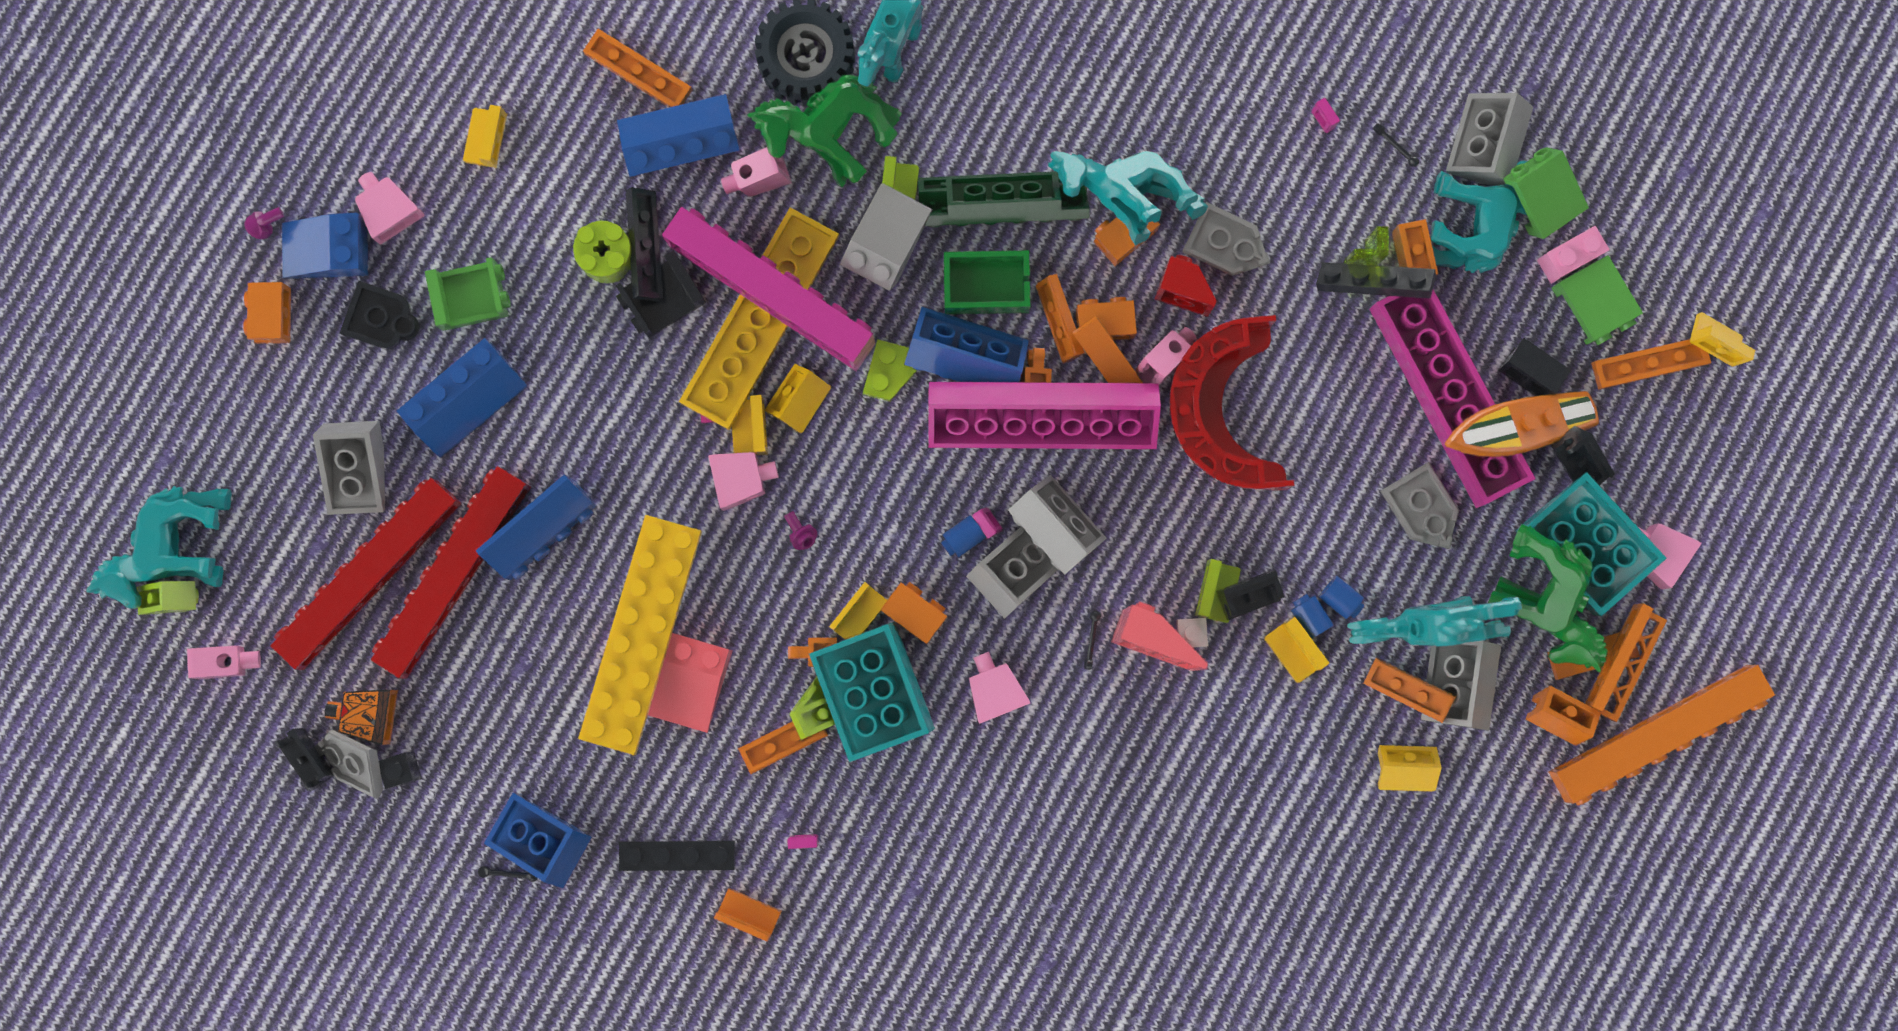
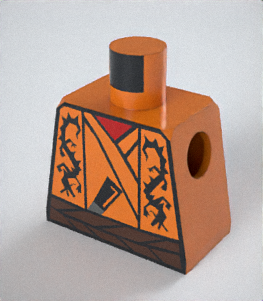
[325,690,398,745]

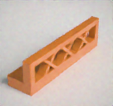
[1585,603,1667,722]

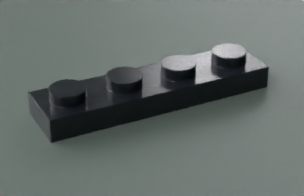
[626,187,663,302]
[1316,262,1436,299]
[619,840,736,871]

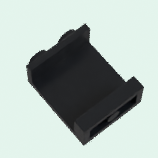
[616,250,706,338]

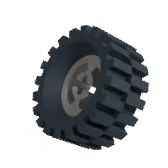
[755,0,855,107]

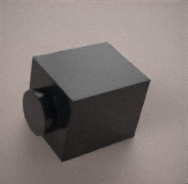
[379,752,422,789]

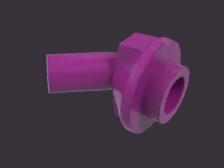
[244,207,284,240]
[784,511,817,550]

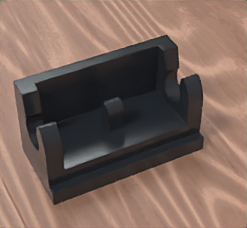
[1498,338,1571,396]
[1551,426,1615,486]
[1216,570,1284,620]
[274,728,334,792]

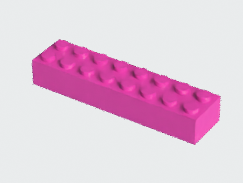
[662,207,875,372]
[1369,290,1535,508]
[928,382,1161,449]

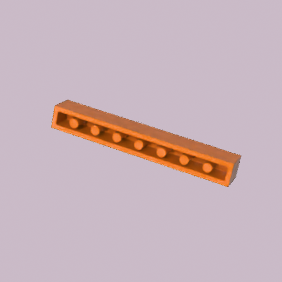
[1548,665,1775,805]

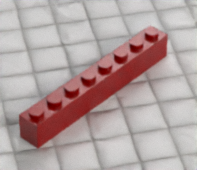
[370,466,531,679]
[270,478,462,670]

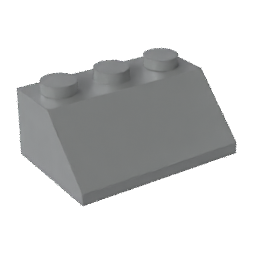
[1446,93,1533,185]
[1008,475,1107,575]
[1421,641,1501,731]

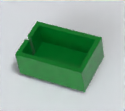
[944,250,1030,315]

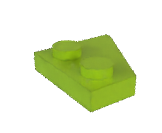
[863,339,917,402]
[789,676,835,740]

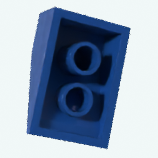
[282,213,368,279]
[484,793,592,888]

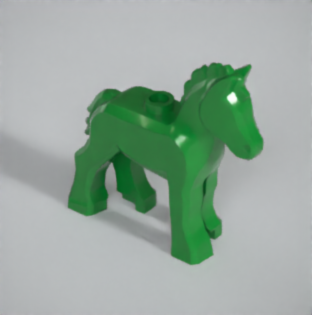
[747,74,902,187]
[1488,524,1608,672]

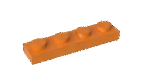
[583,28,693,107]
[1591,339,1711,390]

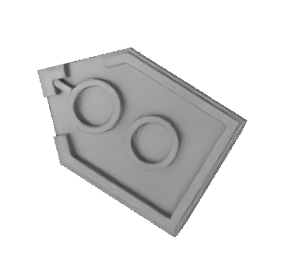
[1182,202,1270,276]
[1380,462,1459,549]
[314,730,383,799]

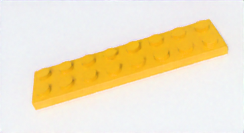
[679,207,839,430]
[578,515,702,755]

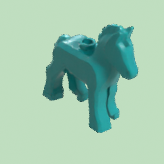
[858,0,923,87]
[1048,151,1208,245]
[1430,160,1527,273]
[86,486,232,609]
[1347,596,1522,646]

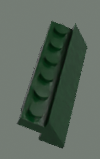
[918,171,1090,228]

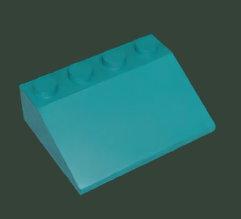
[1515,473,1667,616]
[809,622,935,762]

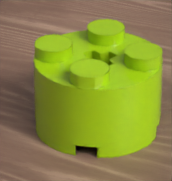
[573,221,631,283]

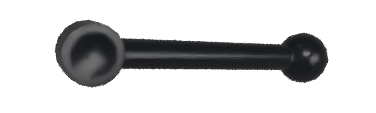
[1373,123,1419,167]
[1084,611,1101,670]
[478,866,538,882]

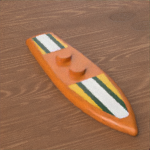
[1445,391,1599,457]

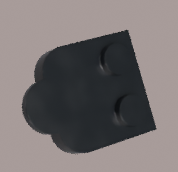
[339,280,420,350]

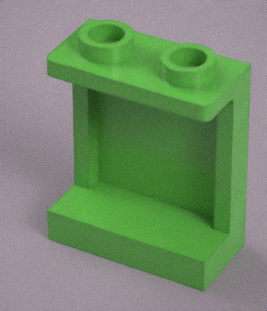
[1503,147,1589,239]
[1551,255,1643,346]
[425,257,511,331]

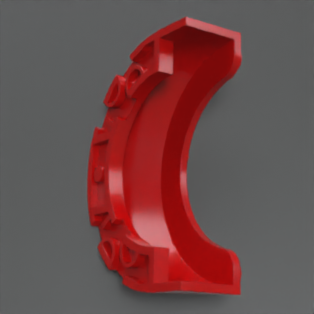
[1169,315,1295,491]

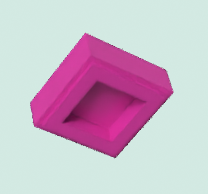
[1312,97,1340,133]
[972,507,1003,539]
[788,834,819,849]

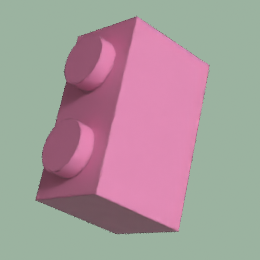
[1537,226,1610,284]

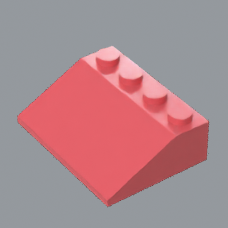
[1111,602,1208,671]
[648,633,733,733]

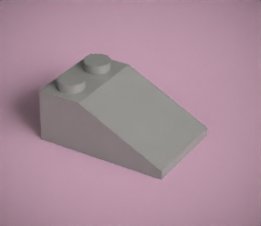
[840,183,932,291]
[313,421,385,515]
[966,527,1058,619]

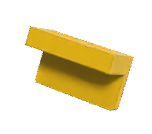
[463,105,507,168]
[1690,312,1756,367]
[764,363,831,433]
[732,395,768,456]
[829,582,887,640]
[1264,617,1330,683]
[1378,745,1442,792]

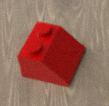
[1154,255,1217,317]

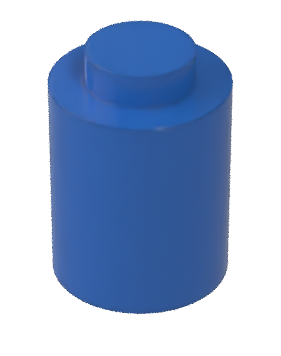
[941,515,986,558]
[1319,575,1365,619]
[1291,594,1334,639]

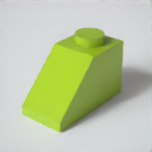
[137,581,199,615]

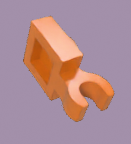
[1021,348,1052,383]
[788,638,837,667]

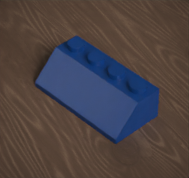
[617,94,740,177]
[904,307,1029,382]
[396,338,528,458]
[476,474,597,580]

